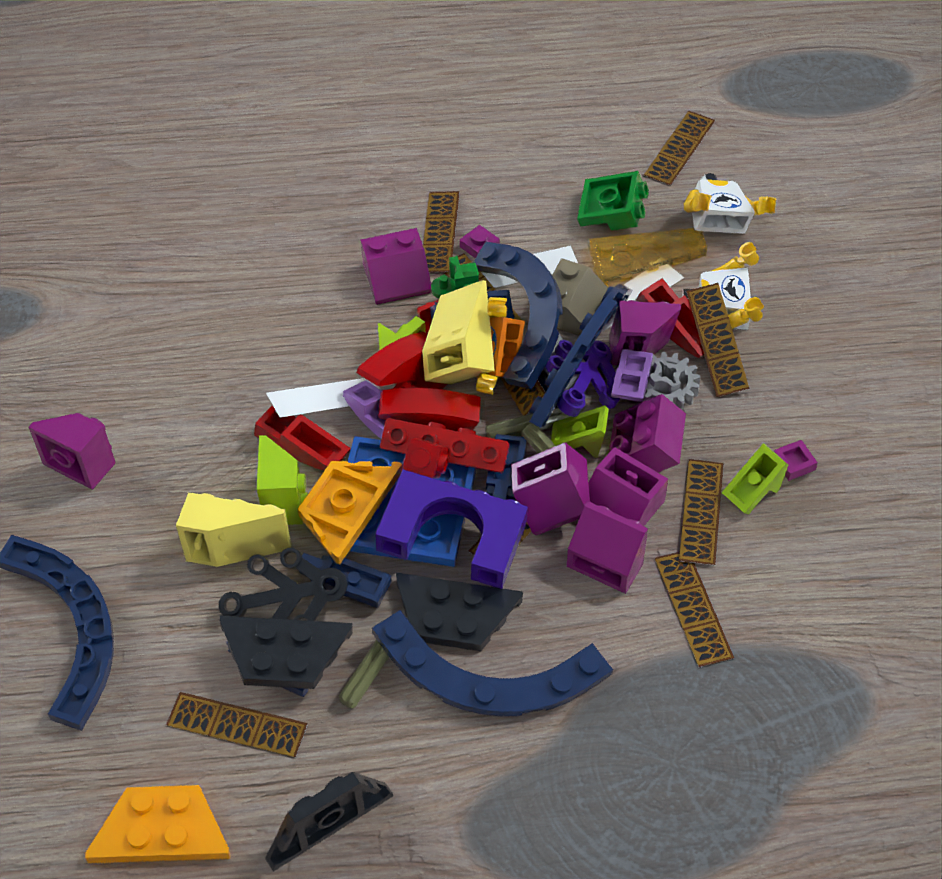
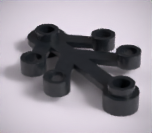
[218,548,348,621]

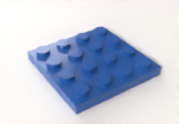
[347,436,477,567]

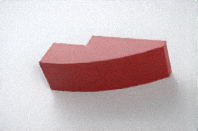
[636,278,704,358]
[356,331,428,386]
[378,388,481,431]
[254,405,351,471]

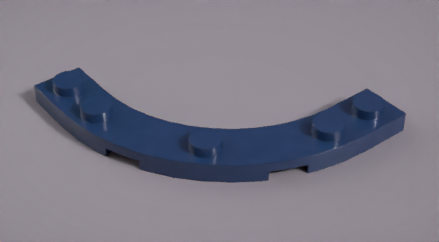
[474,242,563,390]
[529,284,633,428]
[0,534,114,731]
[372,610,613,716]

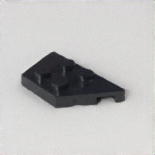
[396,573,523,652]
[219,616,353,689]
[265,772,393,872]

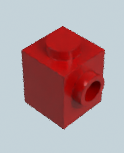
[401,438,449,479]

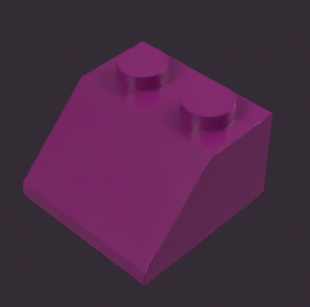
[360,228,432,305]
[28,413,116,490]

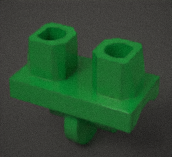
[431,256,479,299]

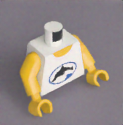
[683,173,776,234]
[682,242,764,330]

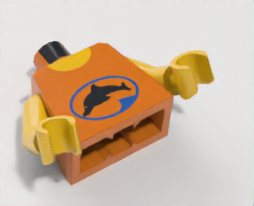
[476,297,525,395]

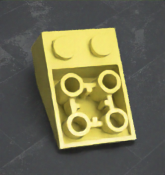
[422,280,495,384]
[176,492,292,567]

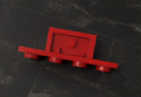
[380,418,510,473]

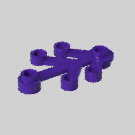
[545,340,620,417]

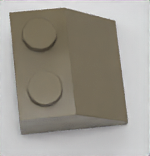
[552,258,608,336]

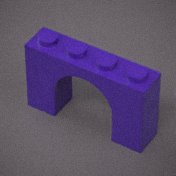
[375,470,528,589]

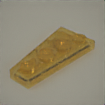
[588,228,707,286]

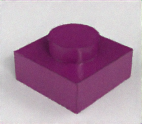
[459,224,500,258]
[774,440,818,481]

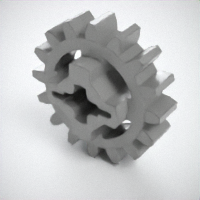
[644,352,700,410]

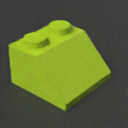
[257,435,308,525]

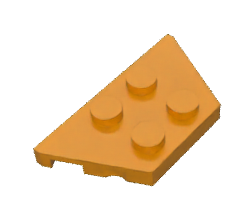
[298,461,402,564]
[85,785,231,863]

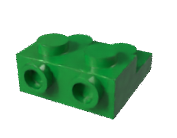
[577,171,649,231]

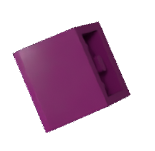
[609,300,681,366]
[608,394,686,473]
[511,442,590,536]
[588,447,668,526]
[567,501,648,594]

